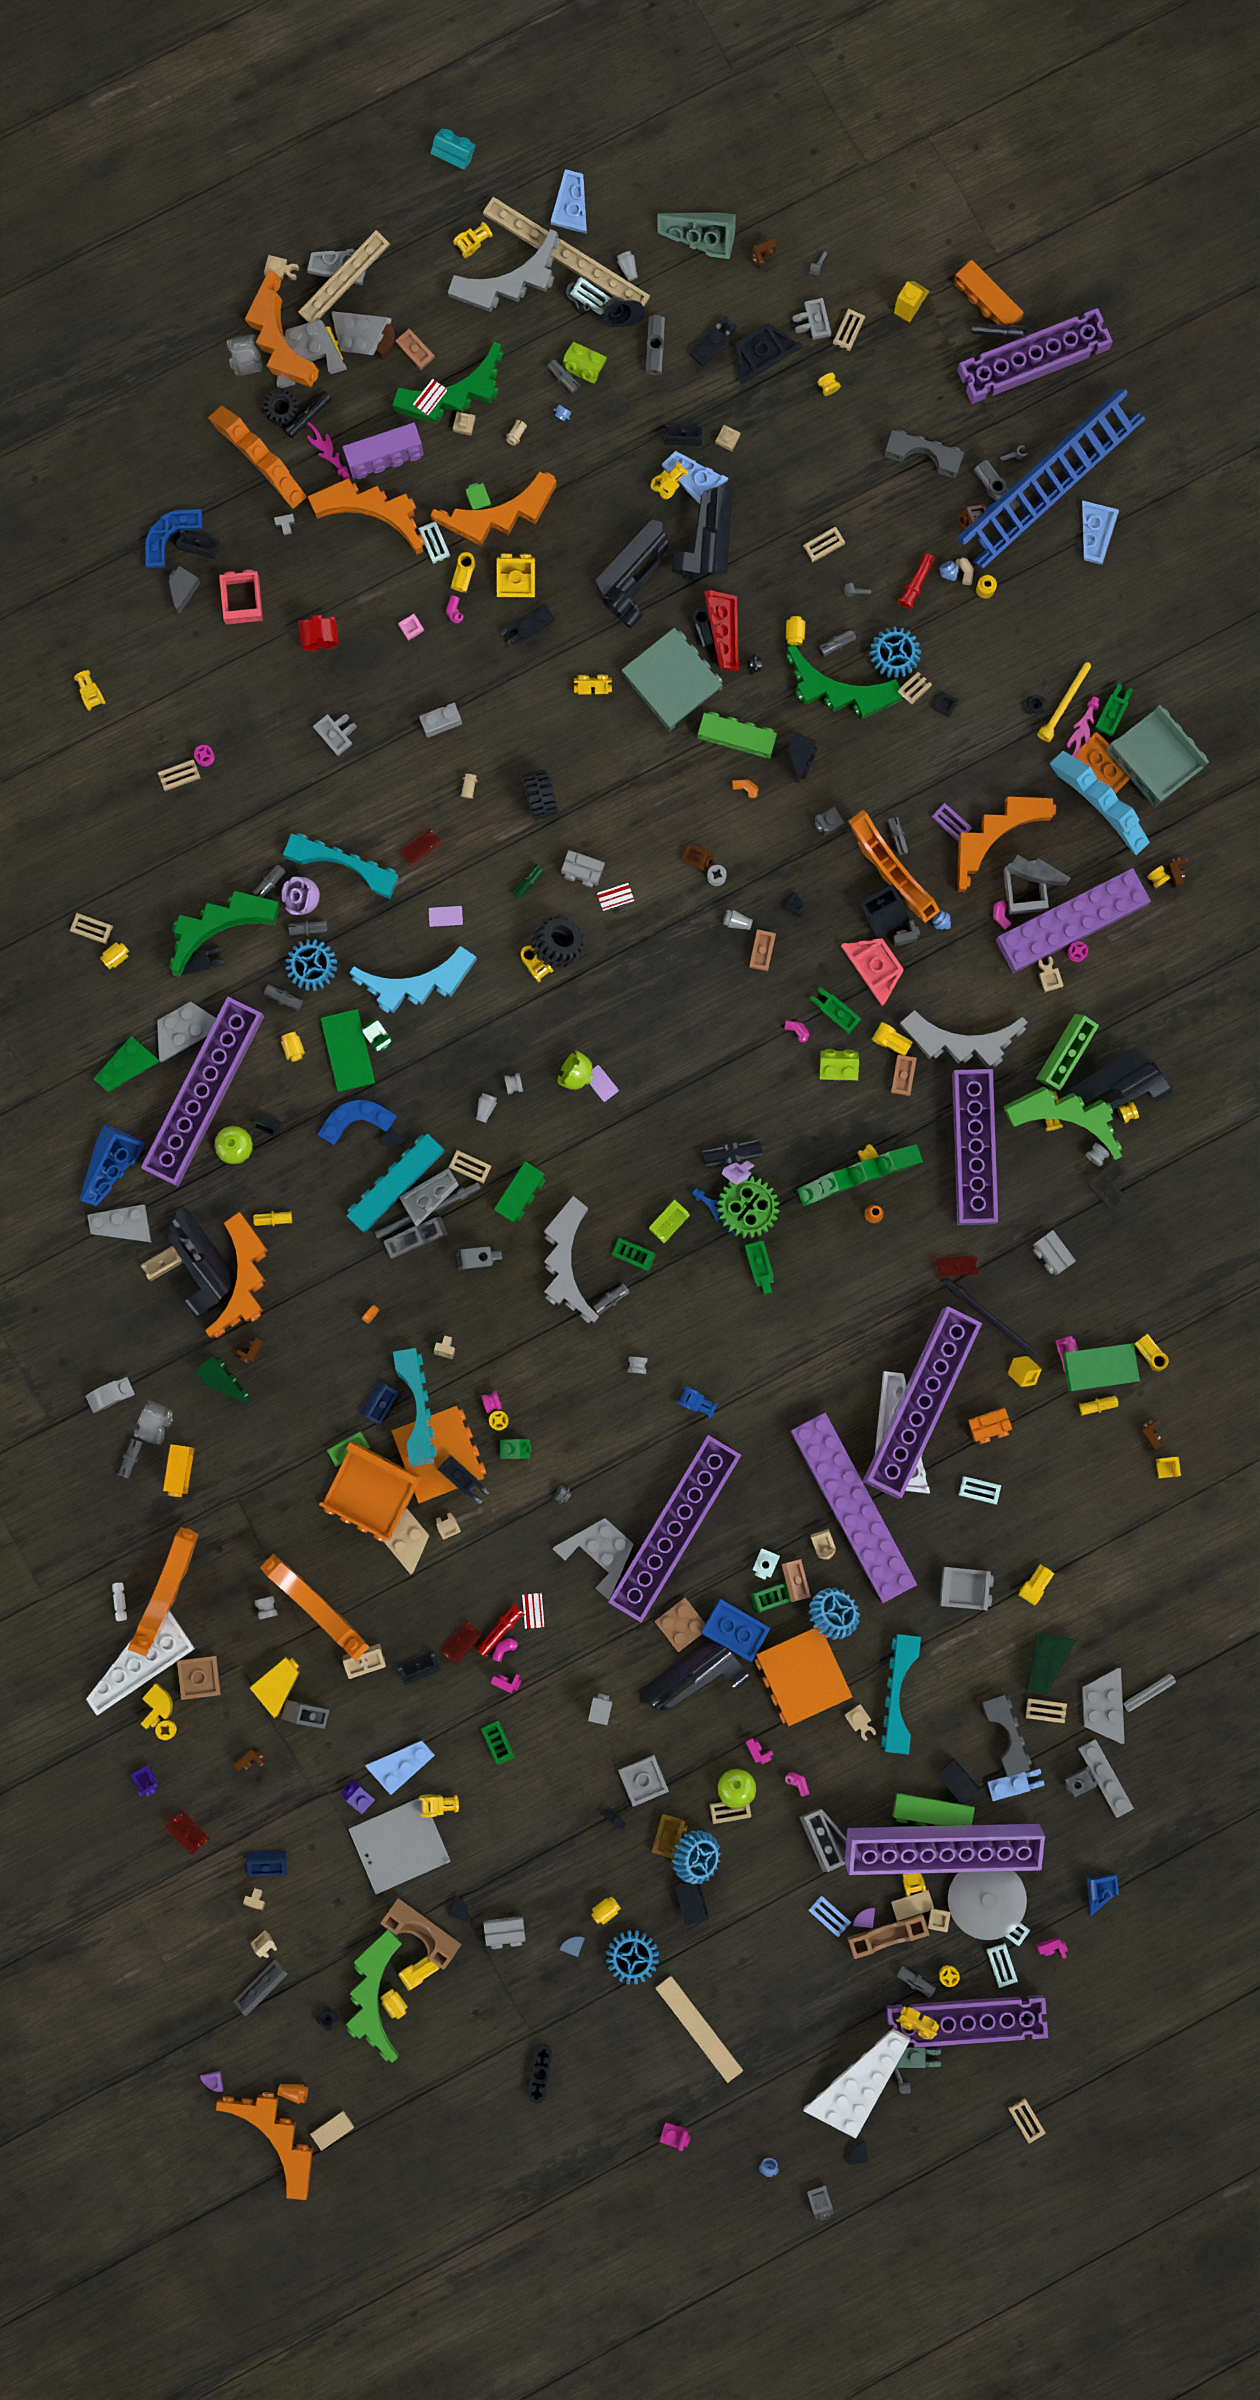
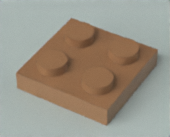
[655,1598,705,1652]
[177,1656,221,1700]

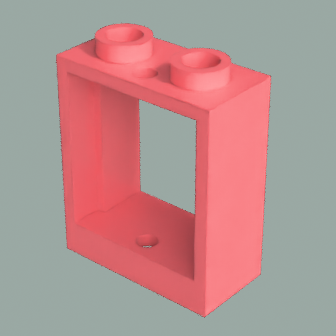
[219,570,263,624]

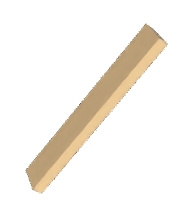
[298,230,390,323]
[655,1975,743,2083]

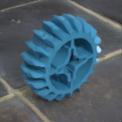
[870,627,921,678]
[286,939,337,991]
[809,1587,860,1640]
[672,1830,722,1884]
[606,1930,659,1984]

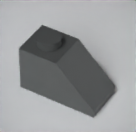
[169,566,200,614]
[281,1700,330,1729]

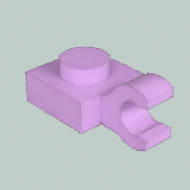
[722,1161,754,1185]

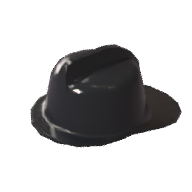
[602,297,645,327]

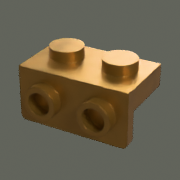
[652,1814,688,1859]

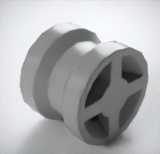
[707,865,726,886]
[504,1073,523,1095]
[1086,1143,1110,1166]
[627,1357,648,1374]

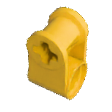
[521,946,553,983]

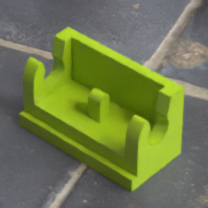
[649,1200,690,1243]

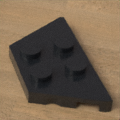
[736,324,803,385]

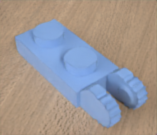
[987,1769,1045,1801]

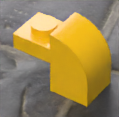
[141,1683,173,1729]

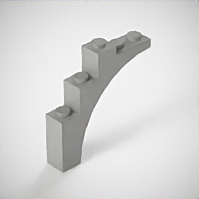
[448,229,560,312]
[899,1010,1028,1068]
[544,1196,599,1323]

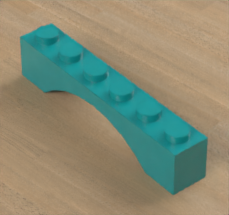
[283,833,399,899]
[393,1348,437,1467]
[881,1634,921,1754]

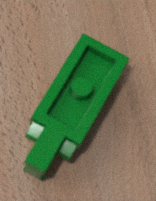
[745,1240,774,1295]

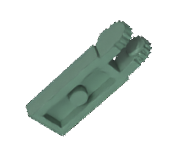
[895,2046,941,2068]

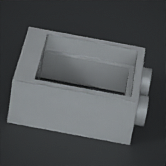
[1003,860,1049,915]

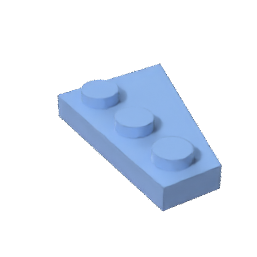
[551,170,587,234]
[662,451,728,504]
[1082,501,1119,564]
[365,1741,435,1795]

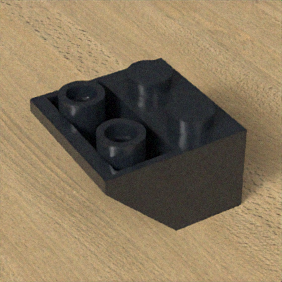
[786,732,818,783]
[858,884,910,939]

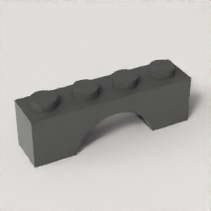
[884,430,964,479]
[981,1694,1032,1777]

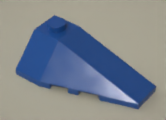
[80,1124,145,1206]

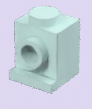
[752,1548,780,1579]

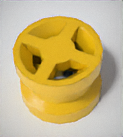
[817,373,841,396]
[1147,866,1171,889]
[1117,1100,1139,1124]
[857,1144,879,1161]
[489,1411,509,1430]
[155,1720,177,1740]
[939,1965,959,1987]

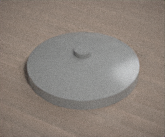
[948,1871,1027,1940]

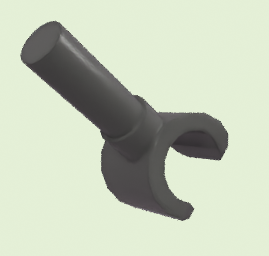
[809,251,827,275]
[1000,445,1027,461]
[844,583,871,597]
[893,2068,911,2094]

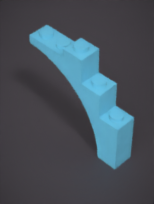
[1050,751,1150,855]
[350,946,477,1013]

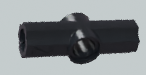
[703,1140,763,1168]

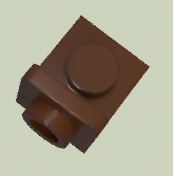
[751,239,777,269]
[958,504,987,531]
[681,844,714,873]
[1166,857,1188,888]
[235,1338,265,1363]
[1140,1419,1162,1450]
[234,1748,266,1771]

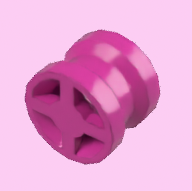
[194,745,215,767]
[1067,941,1088,962]
[482,1391,502,1414]

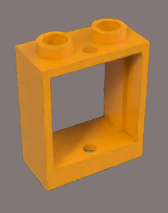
[163,1444,194,1497]

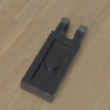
[689,316,737,367]
[501,604,555,645]
[169,948,225,977]
[437,1455,490,1504]

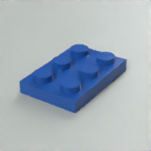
[701,1599,770,1663]

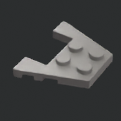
[277,320,347,389]
[553,1518,634,1600]

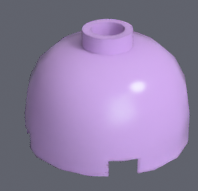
[282,877,320,915]

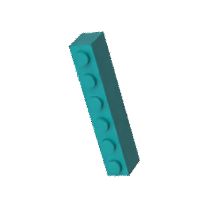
[347,1133,445,1233]

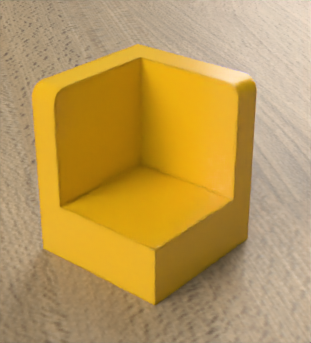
[1008,1356,1042,1387]
[1156,1457,1181,1478]

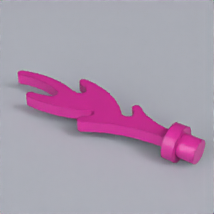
[307,423,350,480]
[1067,697,1099,757]

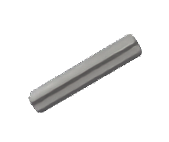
[1123,1674,1176,1712]

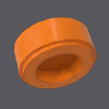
[362,1305,379,1323]

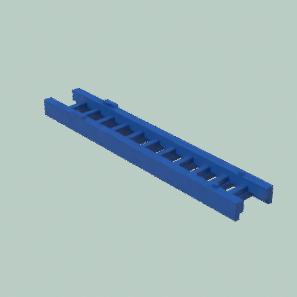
[957,389,1145,568]

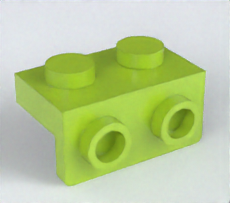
[562,342,607,384]
[820,1049,859,1080]

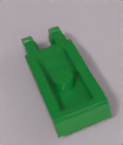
[1095,683,1133,737]
[809,987,861,1034]

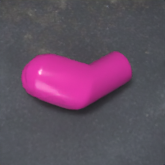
[446,595,463,623]
[993,900,1012,929]
[784,1020,809,1042]
[492,1638,518,1662]
[785,1772,810,1797]

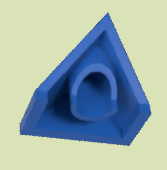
[1087,1875,1119,1917]

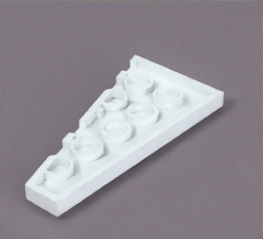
[875,1371,930,1494]
[86,1610,195,1715]
[803,2028,910,2138]

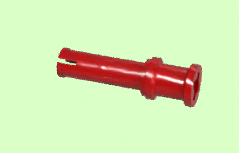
[897,553,935,610]
[476,1603,525,1657]

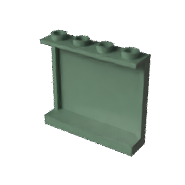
[622,628,723,732]
[1106,705,1209,807]

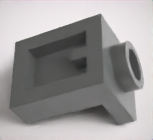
[814,807,844,836]
[892,920,920,947]
[807,2186,834,2220]

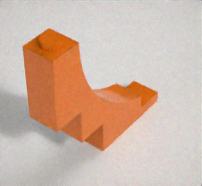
[245,270,319,387]
[431,472,557,546]
[957,797,1056,892]
[128,1527,199,1657]
[260,1554,369,1661]

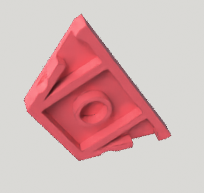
[841,939,904,1006]

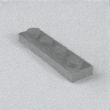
[1078,1739,1134,1818]

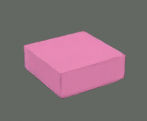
[398,614,424,641]

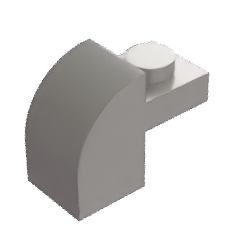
[86,1377,135,1413]

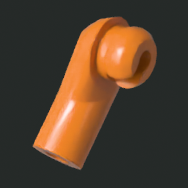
[732,779,759,798]

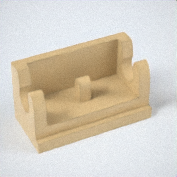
[141,1246,183,1281]
[343,1644,386,1679]

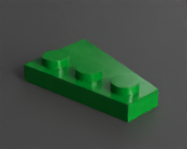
[94,1036,160,1092]

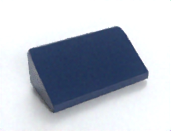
[360,1381,399,1426]
[246,1851,287,1877]

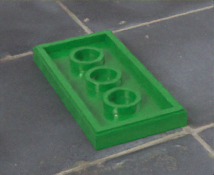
[321,1009,375,1092]
[1062,1343,1140,1391]

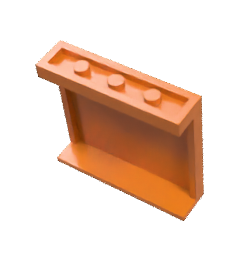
[392,1406,486,1503]
[319,1442,421,1542]
[754,1627,852,1726]

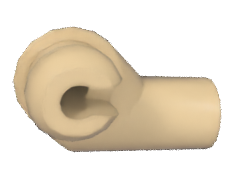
[955,557,974,585]

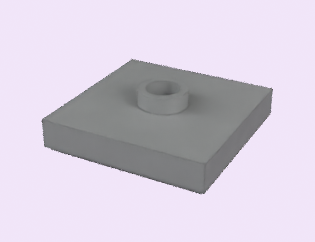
[618,1755,669,1806]

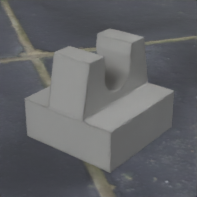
[274,514,295,535]

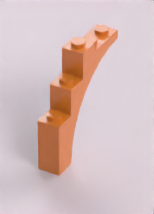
[208,405,307,509]
[308,478,425,555]
[848,810,940,923]
[205,1212,268,1338]
[216,2092,313,2200]

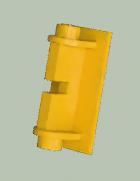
[574,674,612,695]
[896,2006,939,2039]

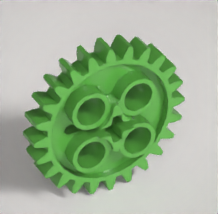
[717,1176,779,1239]

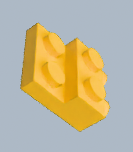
[497,553,535,597]

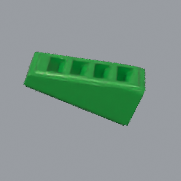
[612,1238,656,1271]
[749,1582,791,1613]
[481,1720,516,1766]

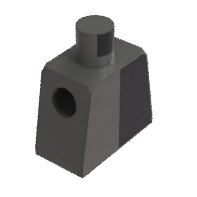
[456,1247,502,1272]

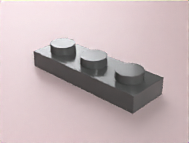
[233,1959,288,2016]

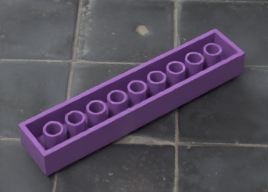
[141,997,264,1187]
[862,1306,982,1499]
[790,1413,917,1603]
[608,1435,741,1623]
[845,1824,1045,1875]

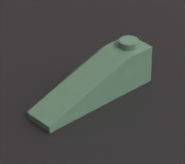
[658,213,736,259]

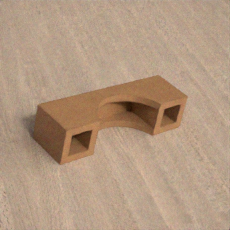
[380,1898,462,1970]
[847,1914,929,1959]

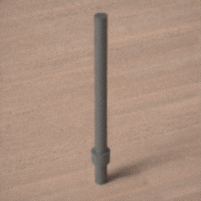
[374,1182,481,1239]

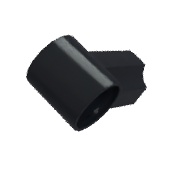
[693,608,715,648]

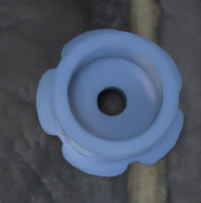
[554,405,571,421]
[759,2158,779,2177]

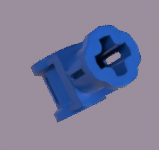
[676,1386,718,1419]

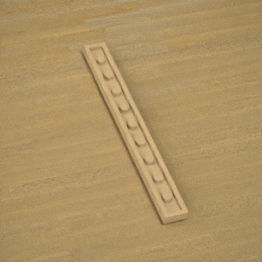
[483,197,650,306]

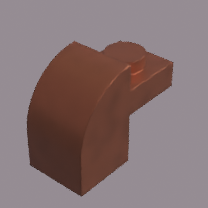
[374,324,395,361]

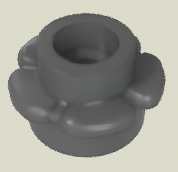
[554,1485,571,1504]

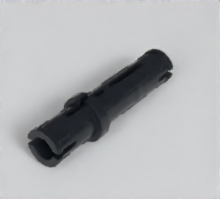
[972,322,1028,339]
[284,391,332,439]

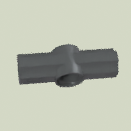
[646,315,665,375]
[973,460,1020,516]

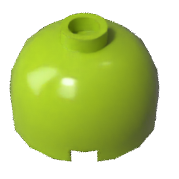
[557,1050,593,1090]
[214,1126,253,1164]
[718,1769,756,1809]

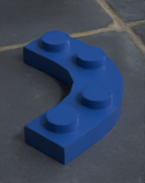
[145,509,203,568]
[318,1100,397,1146]

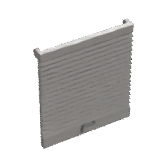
[349,1798,451,1894]

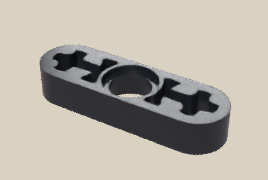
[528,2044,552,2104]

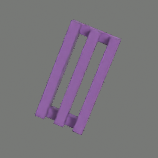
[931,803,972,841]

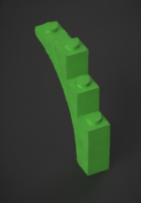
[1003,1086,1122,1160]
[346,1929,403,2063]

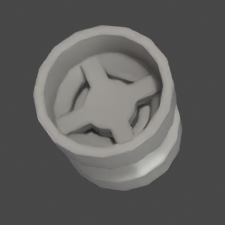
[255,1596,278,1620]

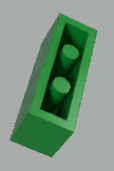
[494,1161,546,1224]

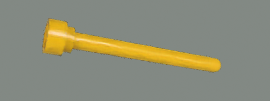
[1037,662,1091,742]

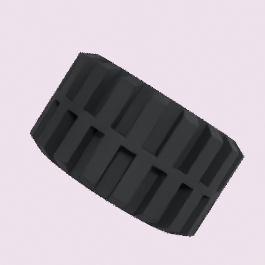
[522,769,558,821]
[531,916,584,969]

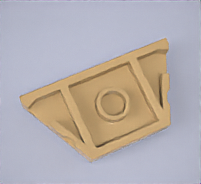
[384,1508,429,1574]

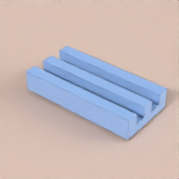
[809,1895,851,1937]

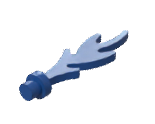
[692,1188,749,1235]

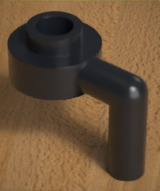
[564,282,591,314]

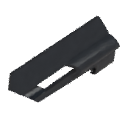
[672,482,732,580]
[594,519,668,628]
[1061,1049,1173,1110]
[167,1209,237,1318]
[639,1638,751,1710]

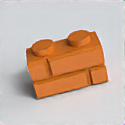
[967,1407,1012,1444]

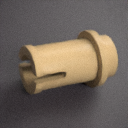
[506,420,527,446]
[461,774,478,799]

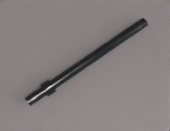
[943,1277,1037,1356]

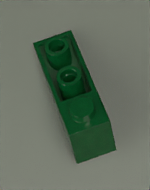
[195,1356,250,1404]

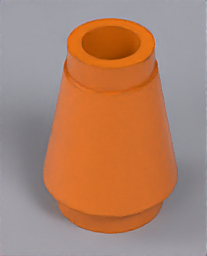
[865,1204,884,1223]
[278,2084,308,2104]

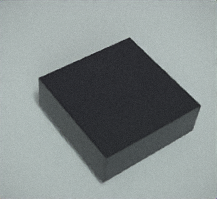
[933,692,958,718]

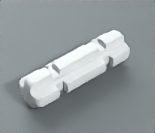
[112,1582,127,1621]

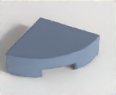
[560,1936,585,1957]

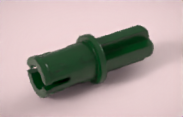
[513,864,545,899]

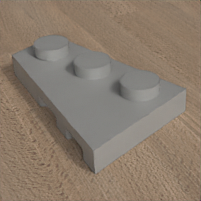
[307,249,366,285]
[399,1168,458,1227]
[88,1205,152,1243]

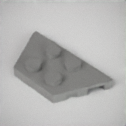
[332,311,391,355]
[157,1002,216,1063]
[1082,1668,1125,1744]

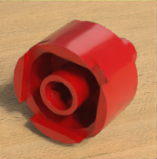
[298,615,339,651]

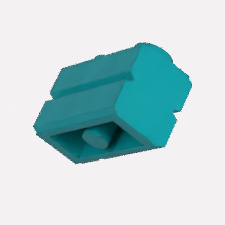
[431,129,475,170]

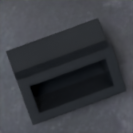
[253,1113,282,1137]

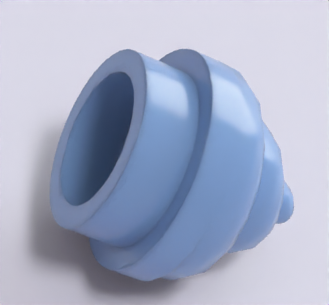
[940,561,958,581]
[931,910,951,929]

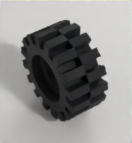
[264,389,299,427]

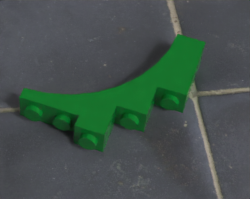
[392,342,504,425]
[786,644,904,719]
[169,891,279,977]
[797,1144,923,1207]

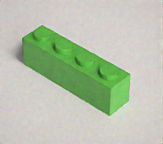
[697,712,777,759]
[1036,1014,1099,1091]
[892,1793,975,1826]

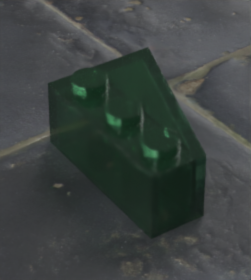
[1025,1632,1077,1694]

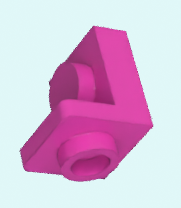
[491,1674,522,1693]
[745,1737,773,1764]
[1036,1937,1068,1959]
[659,2122,690,2151]

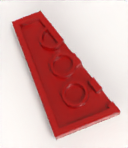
[704,590,739,672]

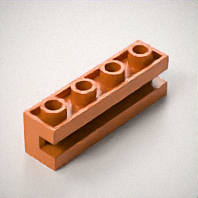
[954,260,1024,325]

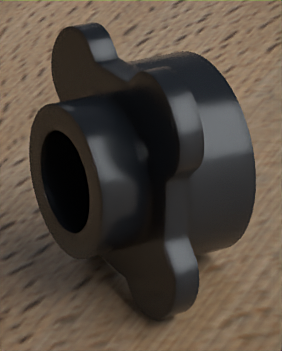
[747,654,762,675]
[1026,696,1045,715]
[316,2007,339,2031]

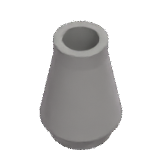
[617,251,638,282]
[723,909,753,930]
[476,1093,497,1123]

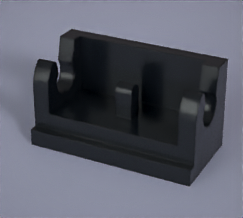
[664,424,703,446]
[176,530,220,559]
[398,1650,442,1685]
[937,1758,980,1805]
[675,1882,709,1925]

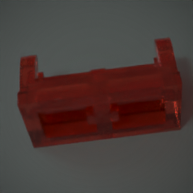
[400,828,442,867]
[937,1256,978,1278]
[441,1621,483,1665]
[165,1811,210,1855]

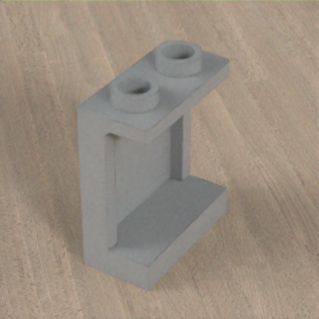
[939,1567,994,1610]

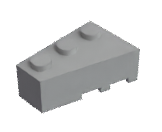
[800,1809,847,1872]

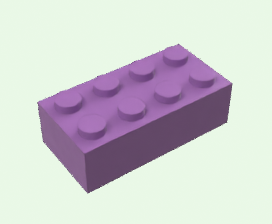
[343,423,424,479]

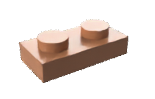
[395,329,435,370]
[749,930,776,972]
[891,1055,917,1096]
[782,1559,811,1602]

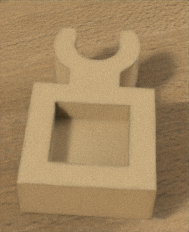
[264,255,299,280]
[1038,956,1063,993]
[844,1704,876,1741]

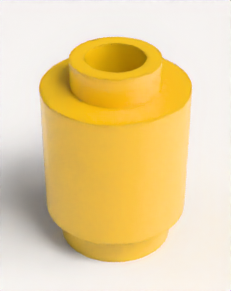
[976,575,997,599]
[786,616,805,645]
[100,942,129,969]
[281,1032,305,1062]
[591,1896,621,1925]
[380,1989,408,2020]

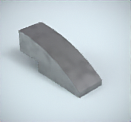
[1008,855,1070,885]
[384,1217,448,1259]

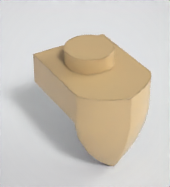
[811,1529,836,1560]

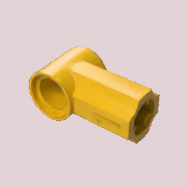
[451,552,475,593]
[872,1022,913,1056]
[1134,1334,1169,1371]
[1018,1564,1054,1606]
[398,1956,440,1991]

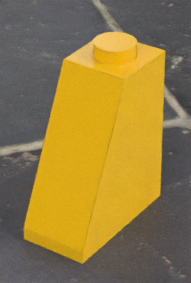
[894,281,929,323]
[250,1657,300,1718]

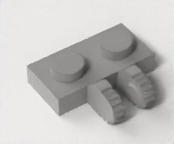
[792,298,831,340]
[313,714,357,756]

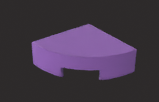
[853,1908,875,1928]
[200,2071,224,2092]

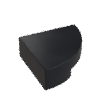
[784,891,803,918]
[378,1128,405,1147]
[600,1808,626,1830]
[449,1896,469,1922]
[848,2141,868,2165]

